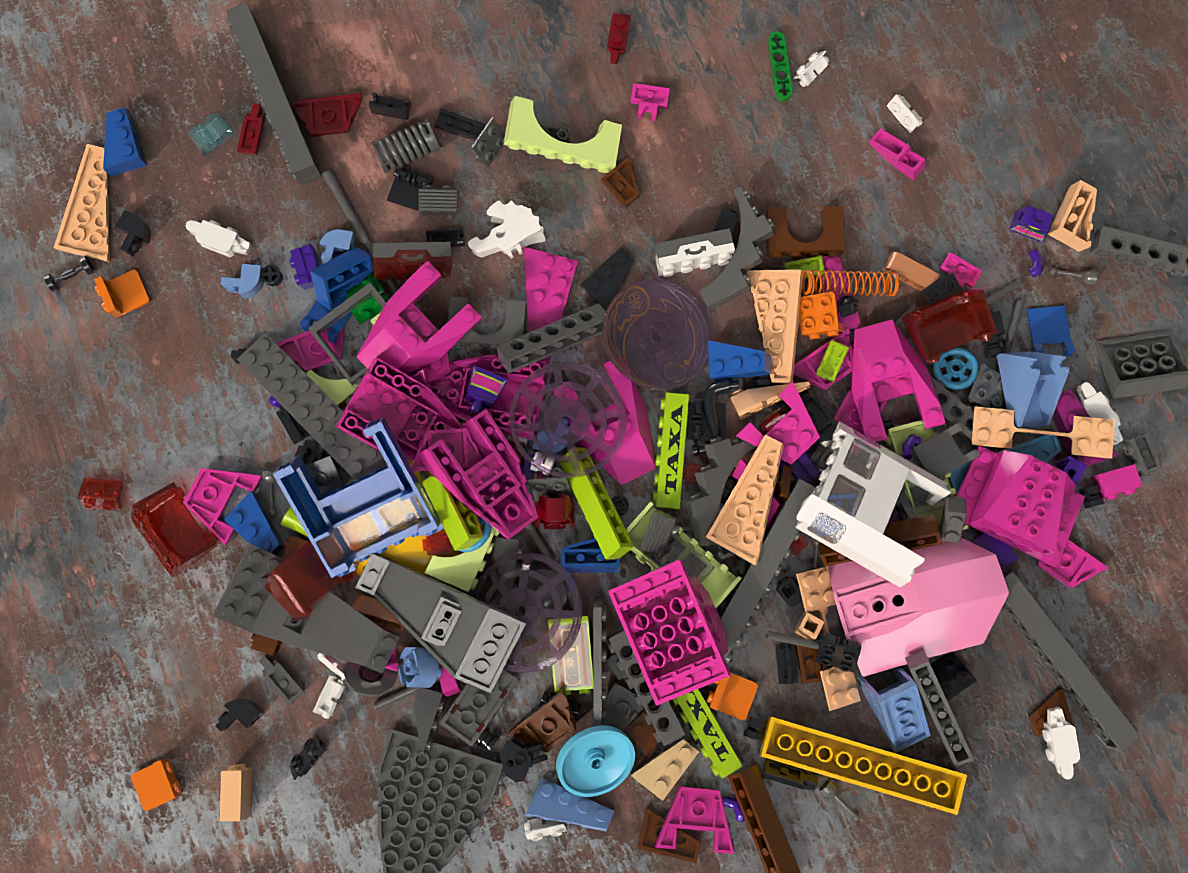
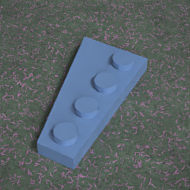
[525,778,614,831]

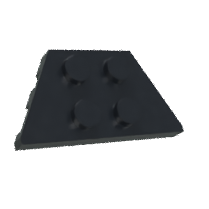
[781,379,838,443]

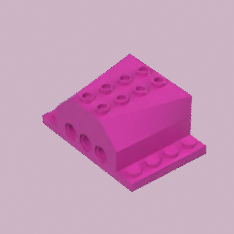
[956,445,1085,567]
[608,559,731,706]

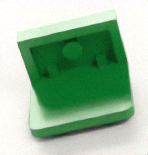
[345,271,389,325]

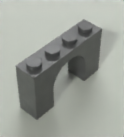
[448,296,527,351]

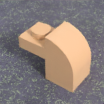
[794,608,828,640]

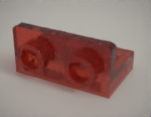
[77,478,124,511]

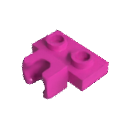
[631,83,670,121]
[939,252,982,288]

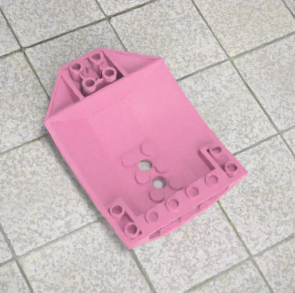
[828,538,1010,677]

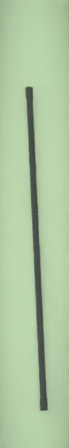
[322,170,581,611]

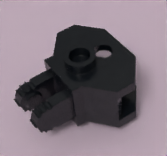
[500,739,548,783]

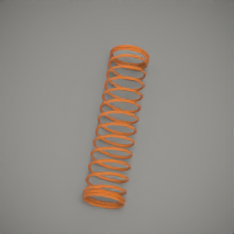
[802,270,899,296]

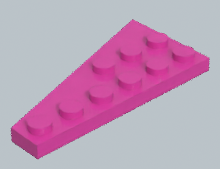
[524,247,578,367]

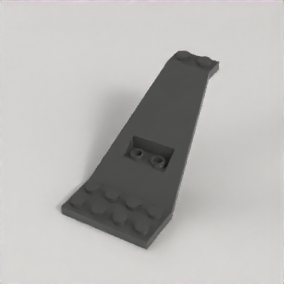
[213,543,400,673]
[355,552,526,693]

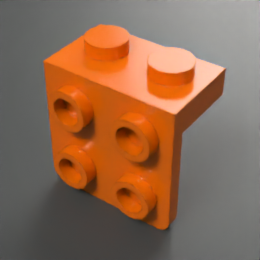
[94,270,150,318]
[799,292,845,340]
[706,672,758,720]
[131,758,182,811]

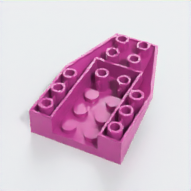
[431,355,549,441]
[335,357,464,461]

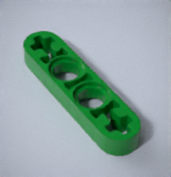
[768,31,793,102]

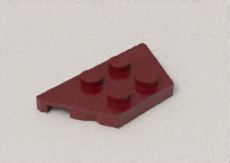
[291,93,363,137]

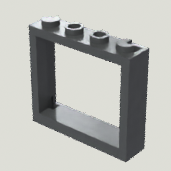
[308,283,386,386]

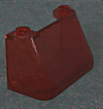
[901,289,998,364]
[131,482,218,578]
[265,532,357,621]

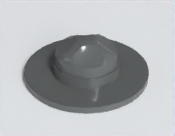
[516,569,567,622]
[344,661,398,696]

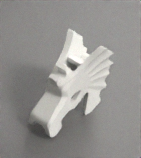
[468,201,546,259]

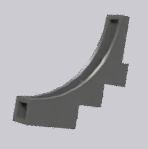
[699,186,775,311]
[684,435,765,546]

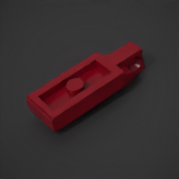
[607,13,631,64]
[237,103,264,156]

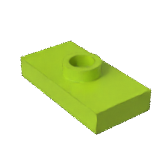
[784,255,825,279]
[815,340,849,383]

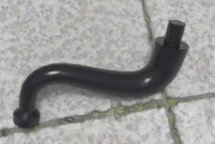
[693,378,740,456]

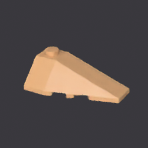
[730,382,810,420]

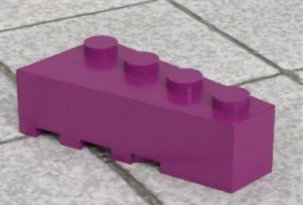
[1052,389,1118,466]

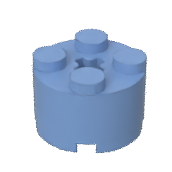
[398,647,442,688]

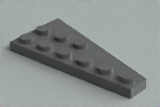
[593,597,607,726]

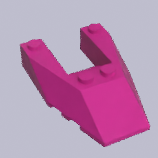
[357,261,482,375]
[851,319,945,444]
[552,355,656,486]
[418,409,538,539]

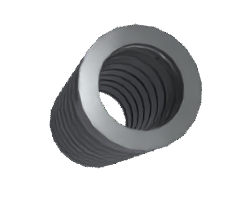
[371,119,440,173]

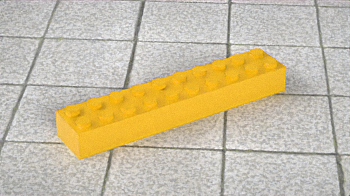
[758,716,967,815]

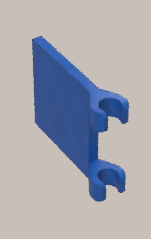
[300,297,352,343]
[1026,306,1075,356]

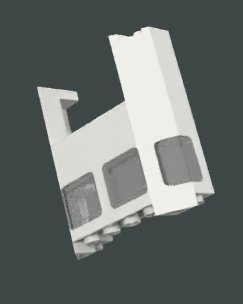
[796,421,951,587]

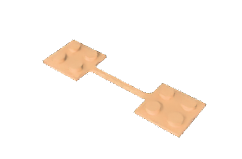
[971,407,1114,459]
[796,566,861,711]

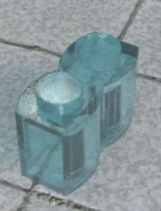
[187,113,234,156]

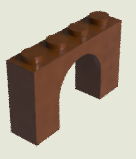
[765,206,845,259]

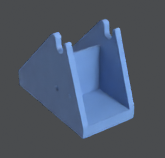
[997,351,1070,429]
[858,666,930,753]

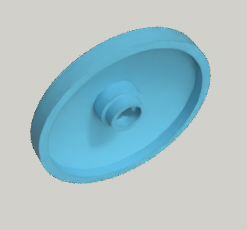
[556,726,635,797]

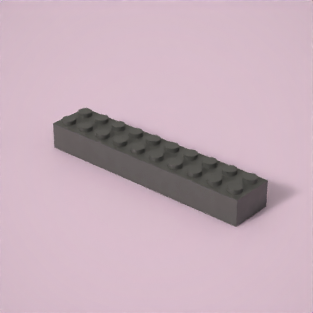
[226,2,322,186]
[237,333,387,480]
[720,479,815,663]
[1001,572,1140,752]

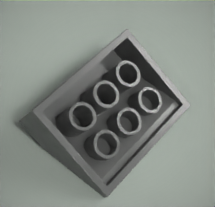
[1096,330,1188,399]

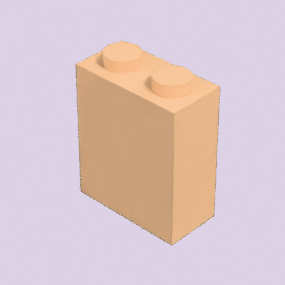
[220,764,252,821]

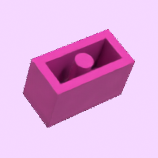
[1091,464,1142,501]

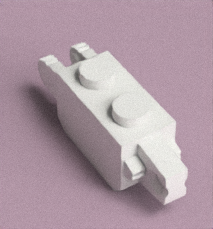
[185,220,252,257]
[1076,382,1123,445]
[1042,707,1080,779]

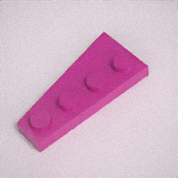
[821,256,862,331]

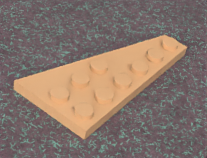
[54,144,110,263]
[747,270,803,384]
[706,435,784,566]

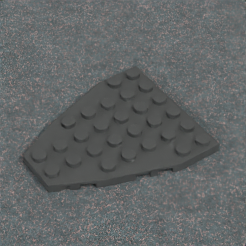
[378,728,503,873]

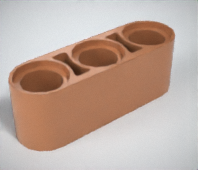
[883,252,941,291]
[352,595,404,632]

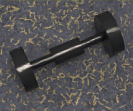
[44,256,95,293]

